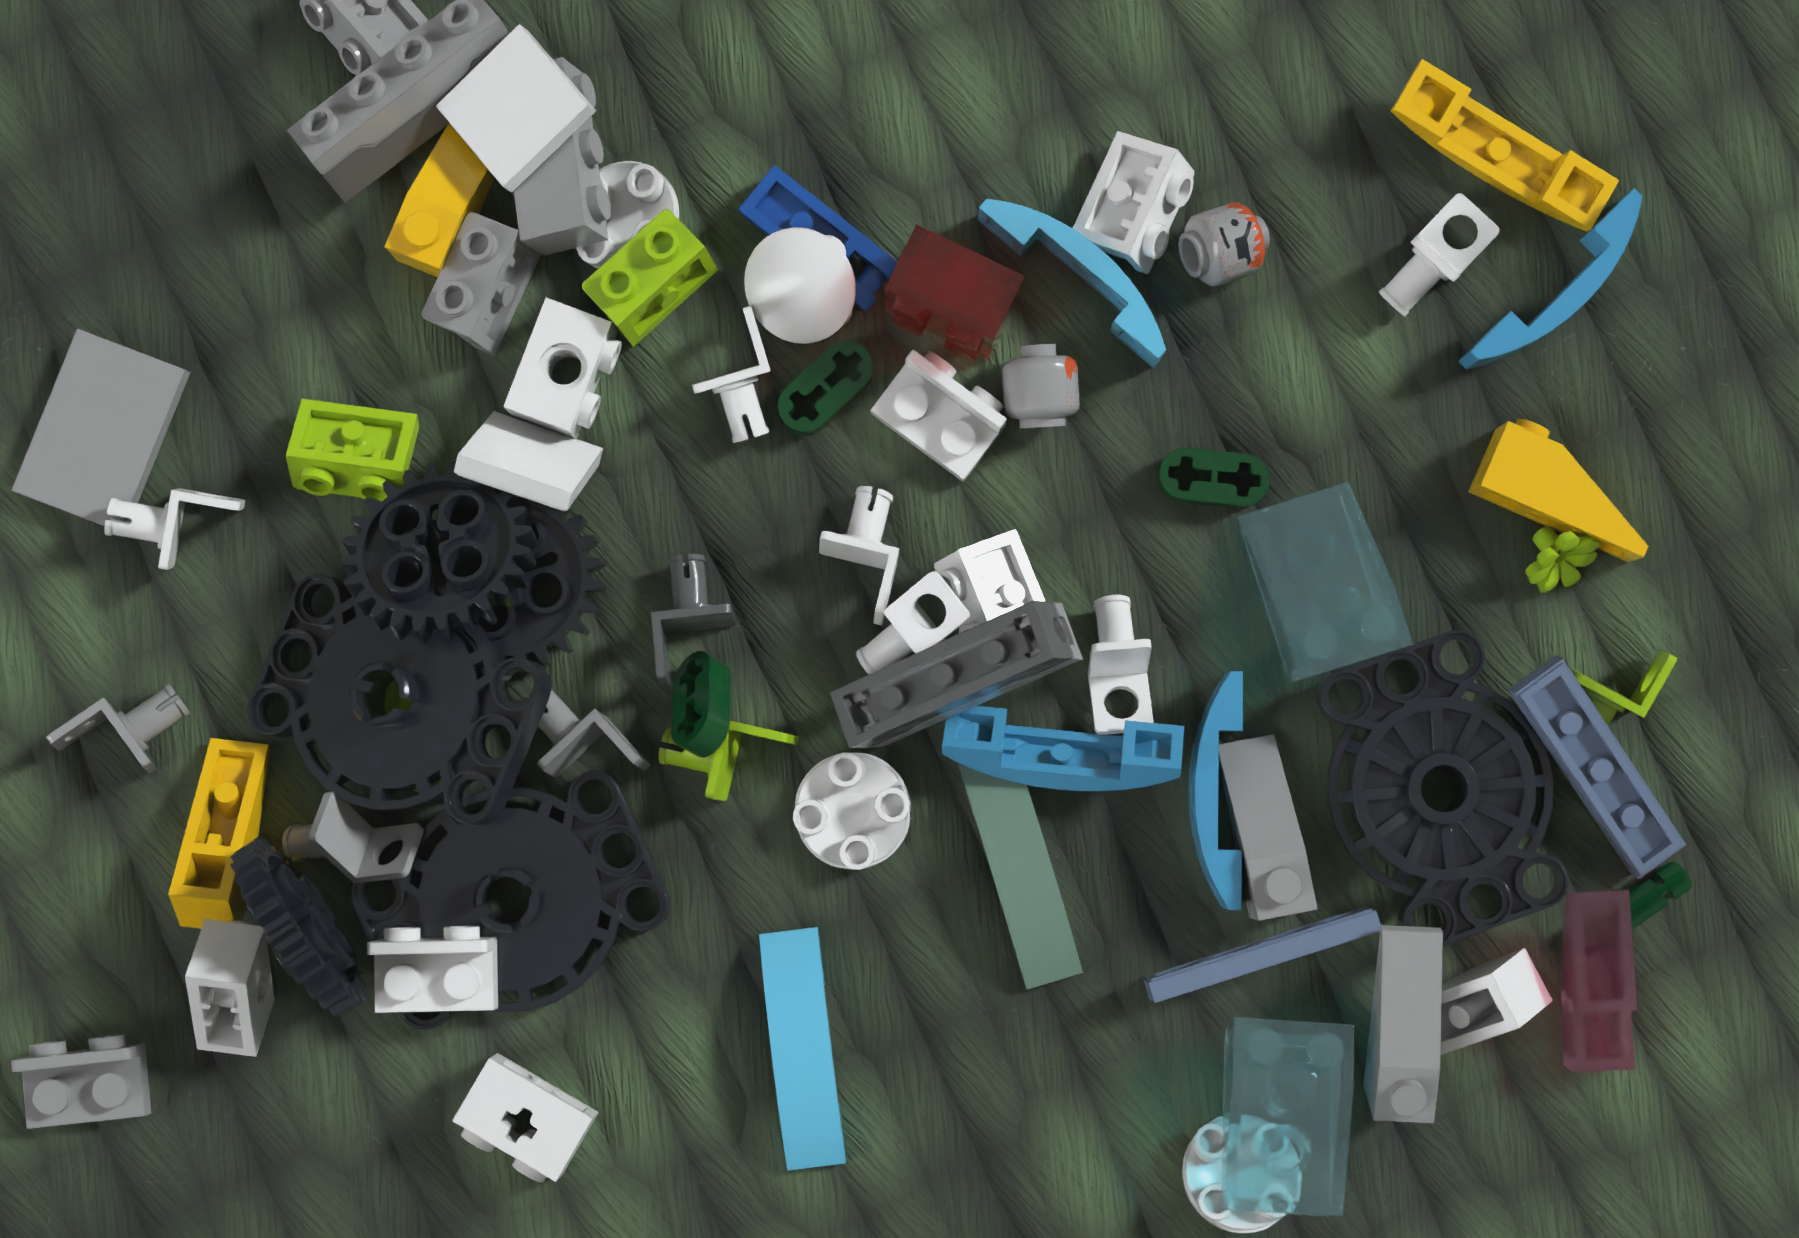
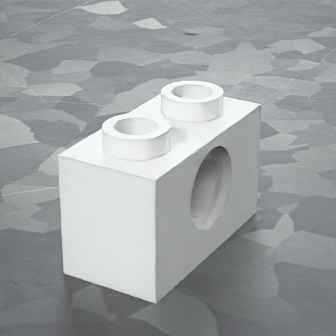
[503,298,622,439]

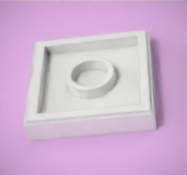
[436,24,596,192]
[454,411,603,511]

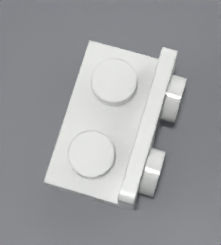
[1072,131,1194,274]
[870,350,1007,482]
[934,529,1045,634]
[367,926,498,1013]

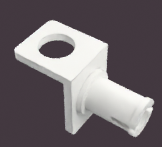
[1379,193,1500,317]
[692,306,771,443]
[819,486,899,625]
[105,488,246,570]
[856,571,970,674]
[1088,595,1154,735]

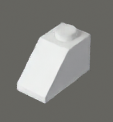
[1441,948,1553,1055]

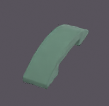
[958,764,1083,990]

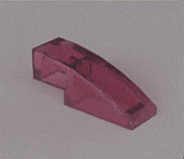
[1561,890,1637,1072]

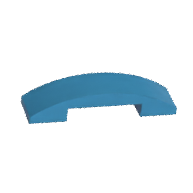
[1458,188,1643,369]
[1188,671,1243,910]
[942,706,1184,791]

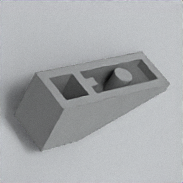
[1219,734,1317,921]
[1363,925,1443,1123]

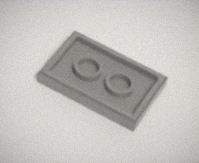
[11,329,190,526]

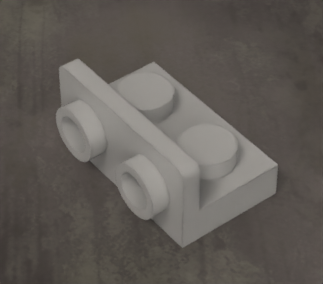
[299,0,429,75]
[421,212,541,355]
[11,1034,151,1129]

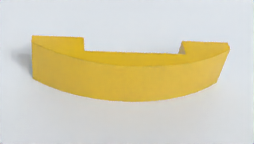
[1391,59,1619,232]

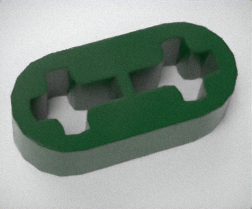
[778,340,873,436]
[1157,448,1270,509]
[671,651,731,758]

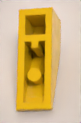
[384,123,495,277]
[1468,419,1649,562]
[168,738,270,929]

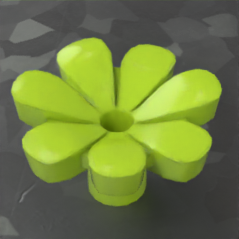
[1525,526,1600,593]

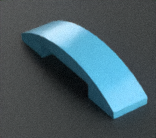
[977,199,1166,368]
[759,927,846,1171]

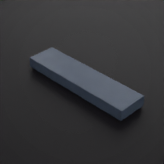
[1508,655,1686,879]
[1143,907,1381,1003]

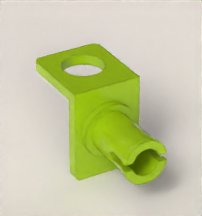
[1569,649,1677,726]
[659,721,799,801]

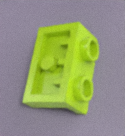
[582,209,718,347]
[286,399,419,502]

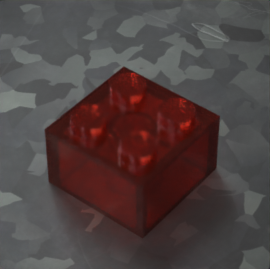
[885,224,1025,361]

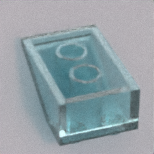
[1236,482,1413,683]
[1221,1017,1354,1218]

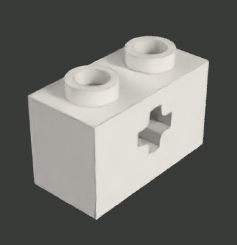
[185,919,275,1057]
[452,1053,599,1183]

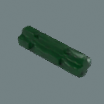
[1583,862,1693,948]

